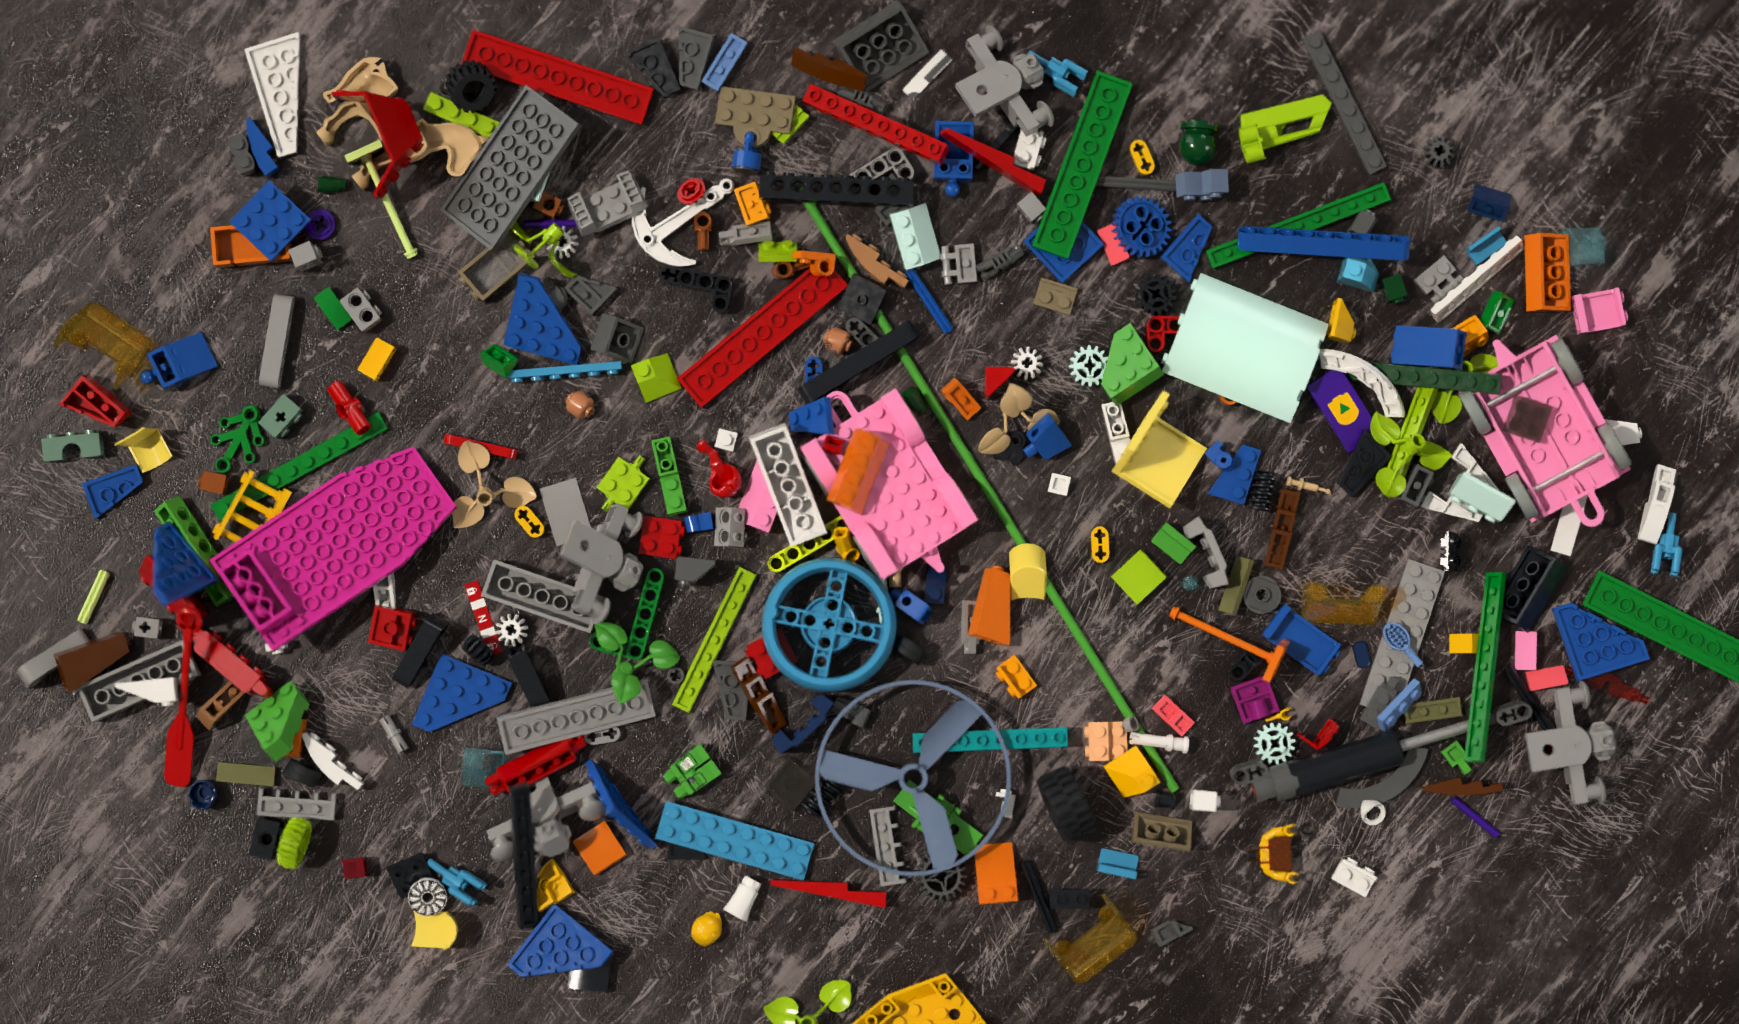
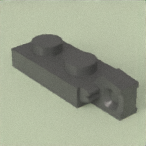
[1359,676,1399,729]

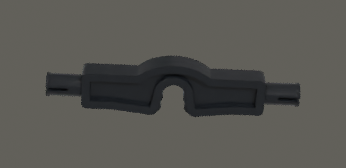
[973,103,1035,171]

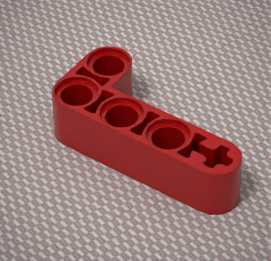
[1146,316,1180,354]

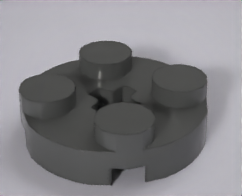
[1243,576,1281,614]

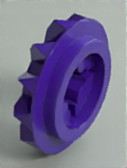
[305,209,335,240]

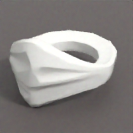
[1361,800,1386,825]

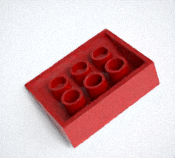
[139,555,210,627]

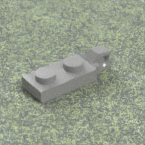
[719,221,773,245]
[961,600,982,654]

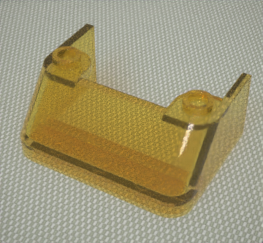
[53,302,152,390]
[1043,893,1137,984]

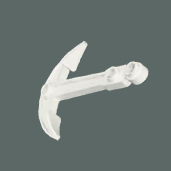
[632,179,734,267]

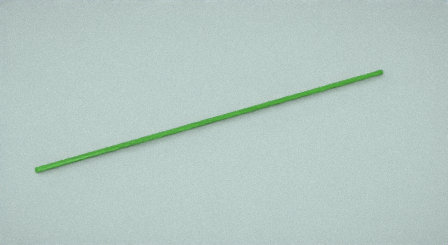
[797,187,1179,793]

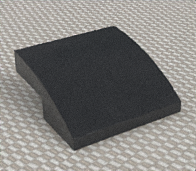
[567,955,612,992]

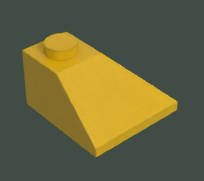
[1326,298,1356,344]
[1104,745,1160,798]

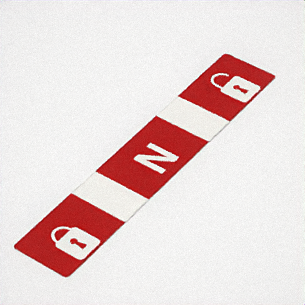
[464,580,502,655]

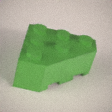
[1101,323,1164,406]
[245,681,309,762]

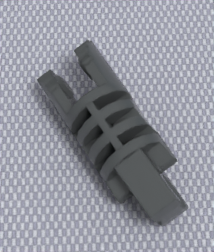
[837,86,886,114]
[976,244,1024,280]

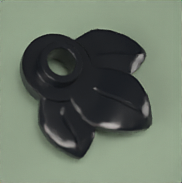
[993,430,1026,466]

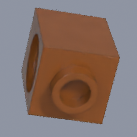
[533,192,564,219]
[198,471,230,495]

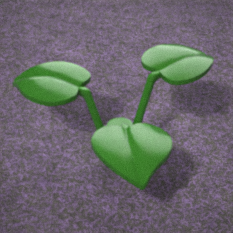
[594,622,680,705]

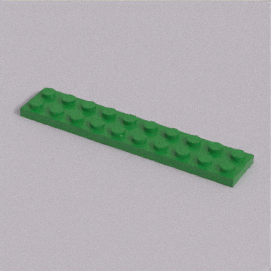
[1032,71,1133,260]
[1581,571,1739,684]

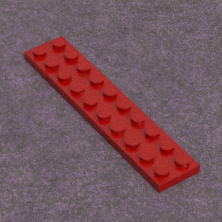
[461,30,654,125]
[677,263,848,408]

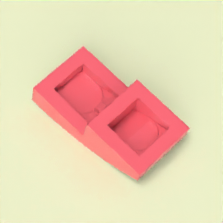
[1151,695,1195,736]

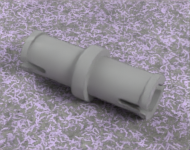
[379,715,409,754]

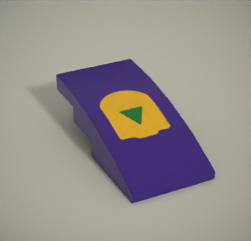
[1306,370,1373,453]

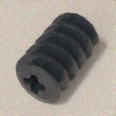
[1247,470,1278,512]
[800,779,843,817]

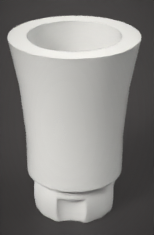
[723,876,761,922]

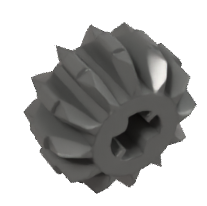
[1422,136,1455,168]

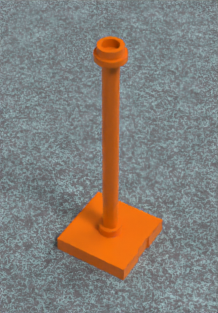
[1169,606,1290,682]

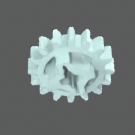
[1069,345,1108,387]
[1253,723,1296,764]

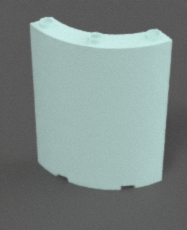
[1161,273,1329,423]

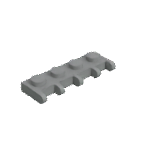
[257,788,337,820]
[869,806,907,886]

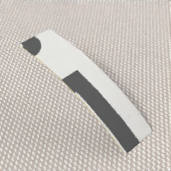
[903,50,952,100]

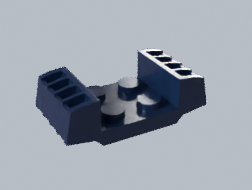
[772,694,834,754]

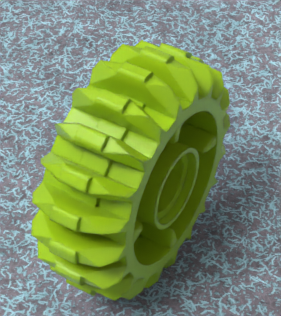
[277,817,312,869]

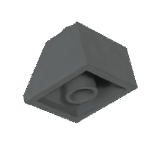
[590,313,644,364]
[675,557,717,586]

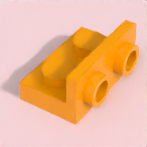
[734,182,772,226]
[1452,315,1489,357]
[995,654,1037,699]

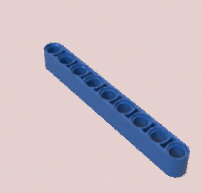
[1238,226,1410,260]

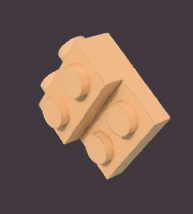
[1084,722,1127,761]

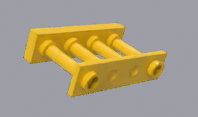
[212,470,292,543]

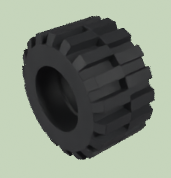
[445,60,497,113]

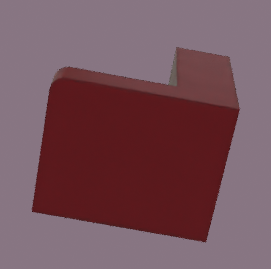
[340,857,368,879]

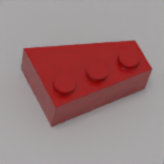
[58,374,132,427]

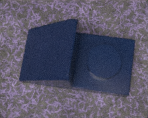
[924,565,947,605]

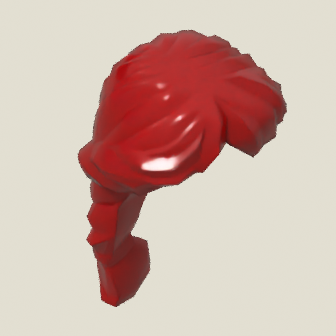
[697,439,741,498]

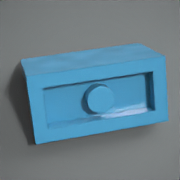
[1465,226,1507,266]
[1097,848,1139,879]

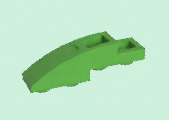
[651,436,687,516]

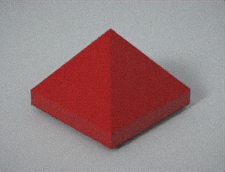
[822,435,845,454]

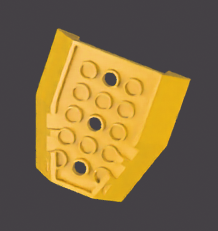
[852,973,987,1024]

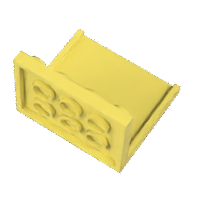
[1111,391,1207,508]

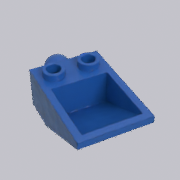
[933,121,974,197]
[140,332,218,391]

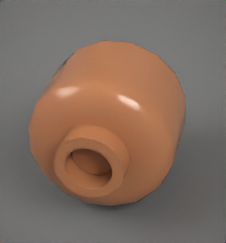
[823,327,853,355]
[565,391,594,419]

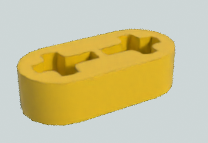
[1129,140,1155,176]
[515,506,545,538]
[1091,526,1109,563]

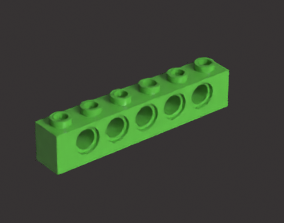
[154,495,235,607]

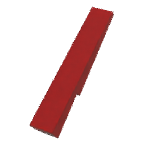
[940,128,1046,196]
[770,879,886,908]

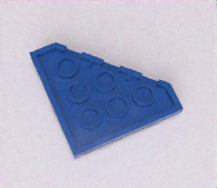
[503,273,582,365]
[153,522,218,607]
[1551,603,1650,682]
[412,654,513,732]
[585,759,657,850]
[507,904,614,977]

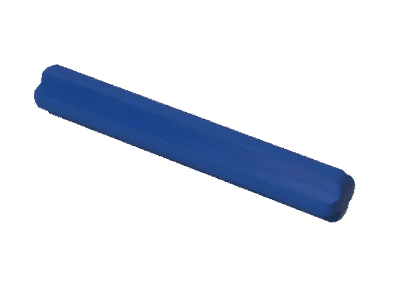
[904,268,953,334]

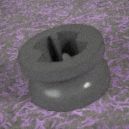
[667,667,685,684]

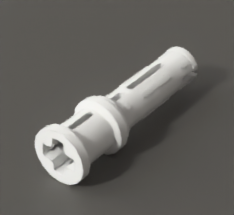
[1129,732,1189,754]

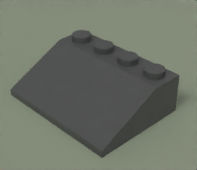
[833,0,930,92]

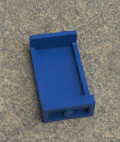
[1391,326,1467,370]
[1261,604,1342,676]

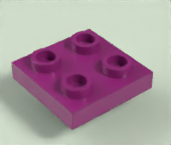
[1230,676,1280,724]

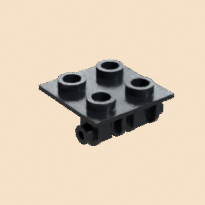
[1440,531,1461,572]
[386,852,434,899]

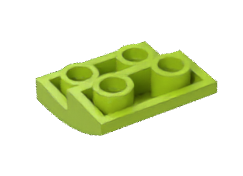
[1111,549,1167,605]

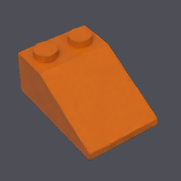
[974,842,1018,904]

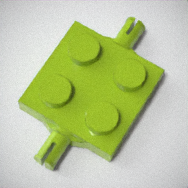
[596,455,650,512]

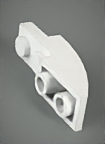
[1101,402,1130,480]
[1637,464,1676,544]
[302,732,365,790]

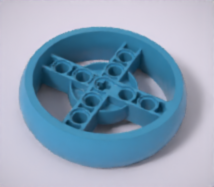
[762,558,897,692]

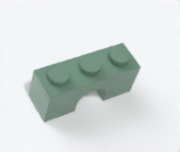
[41,430,105,463]

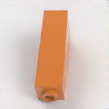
[968,566,1010,646]

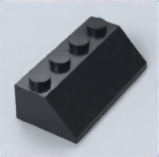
[1501,545,1567,633]

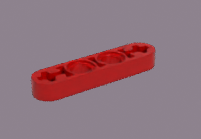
[443,434,518,460]

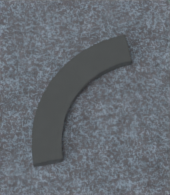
[1335,747,1428,808]

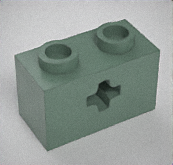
[258,394,304,439]

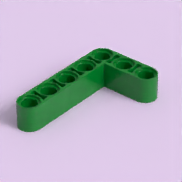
[589,568,665,660]

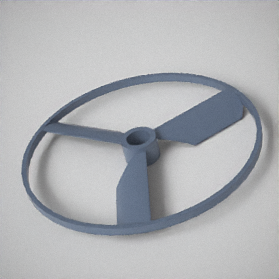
[815,680,1011,876]

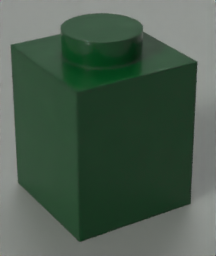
[1380,274,1408,305]

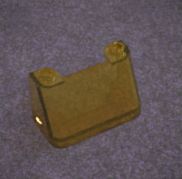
[1301,582,1385,625]

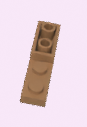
[845,234,909,289]

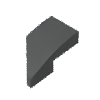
[1150,920,1193,947]

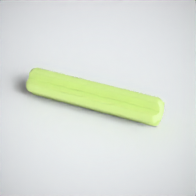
[77,570,110,624]

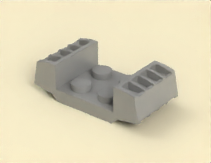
[567,170,648,237]
[1183,517,1228,589]

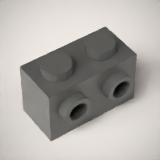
[1397,464,1434,508]

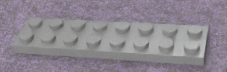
[1359,559,1445,707]
[496,679,655,755]

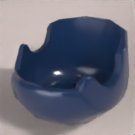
[188,780,218,810]

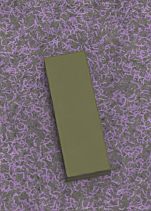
[1218,556,1254,616]
[1403,697,1463,724]
[216,762,276,786]

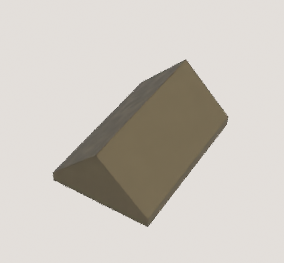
[1131,812,1192,851]

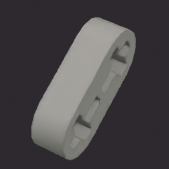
[584,726,621,745]

